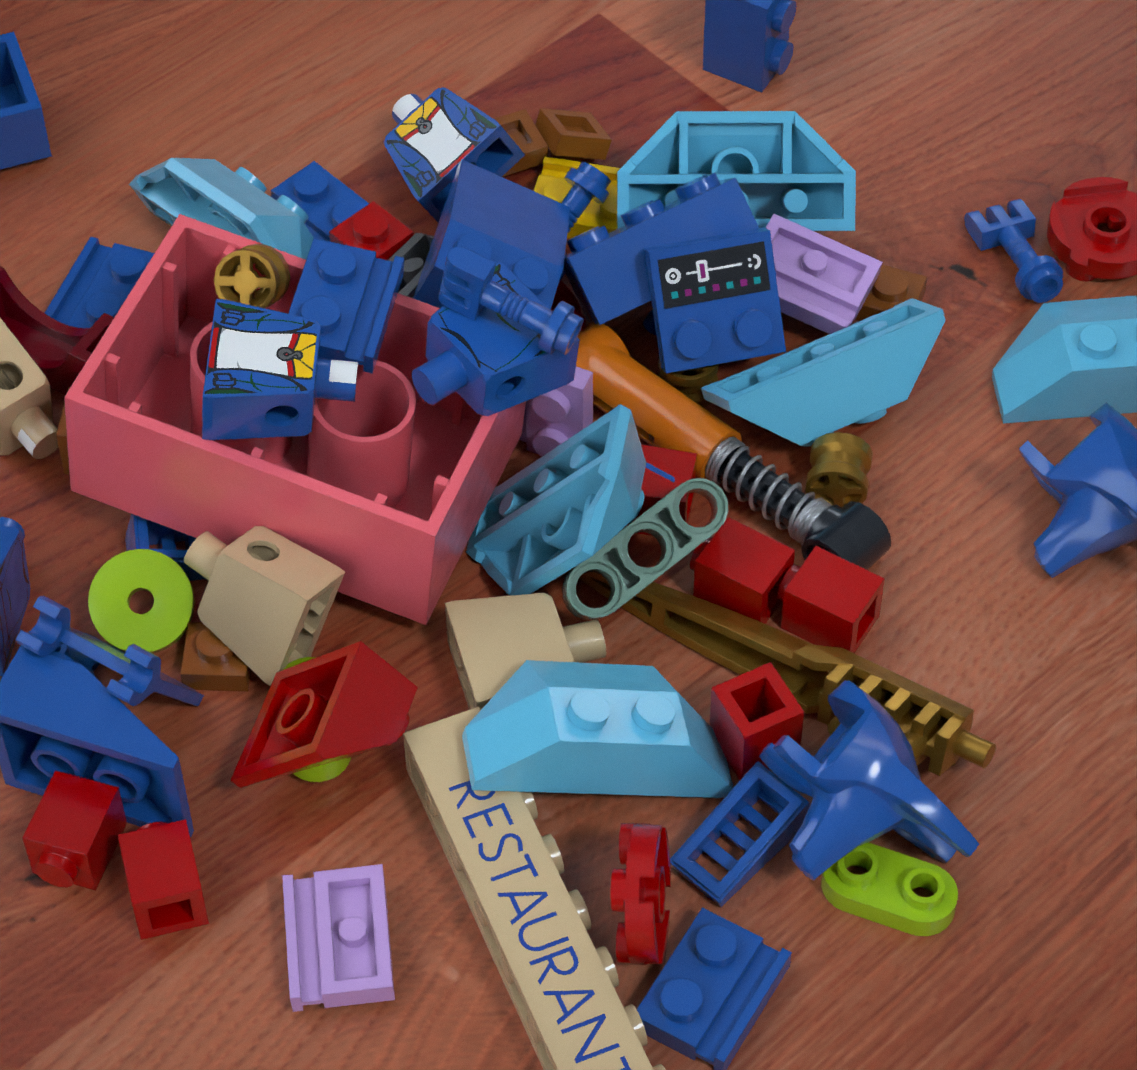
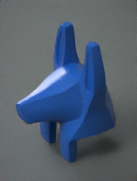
[1019,402,1137,578]
[759,680,979,881]

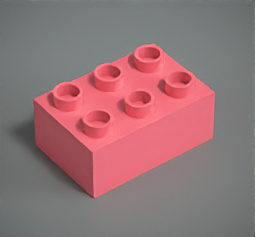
[64,214,526,625]

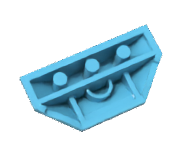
[617,111,856,231]
[129,158,314,259]
[992,295,1137,424]
[701,298,946,447]
[466,404,646,596]
[462,660,734,798]

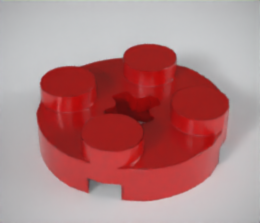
[1047,177,1137,282]
[610,823,671,965]

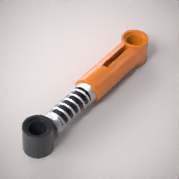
[576,322,892,570]

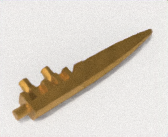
[569,568,996,776]

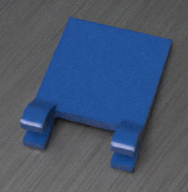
[15,596,204,707]

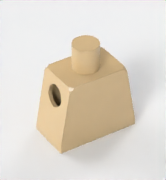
[184,526,345,686]
[445,593,607,710]

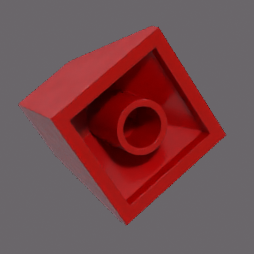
[230,641,418,788]

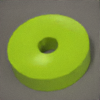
[88,549,195,654]

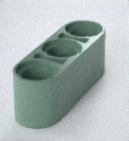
[562,478,729,621]

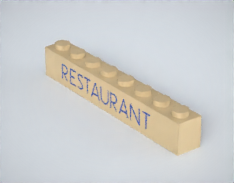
[403,707,666,1070]

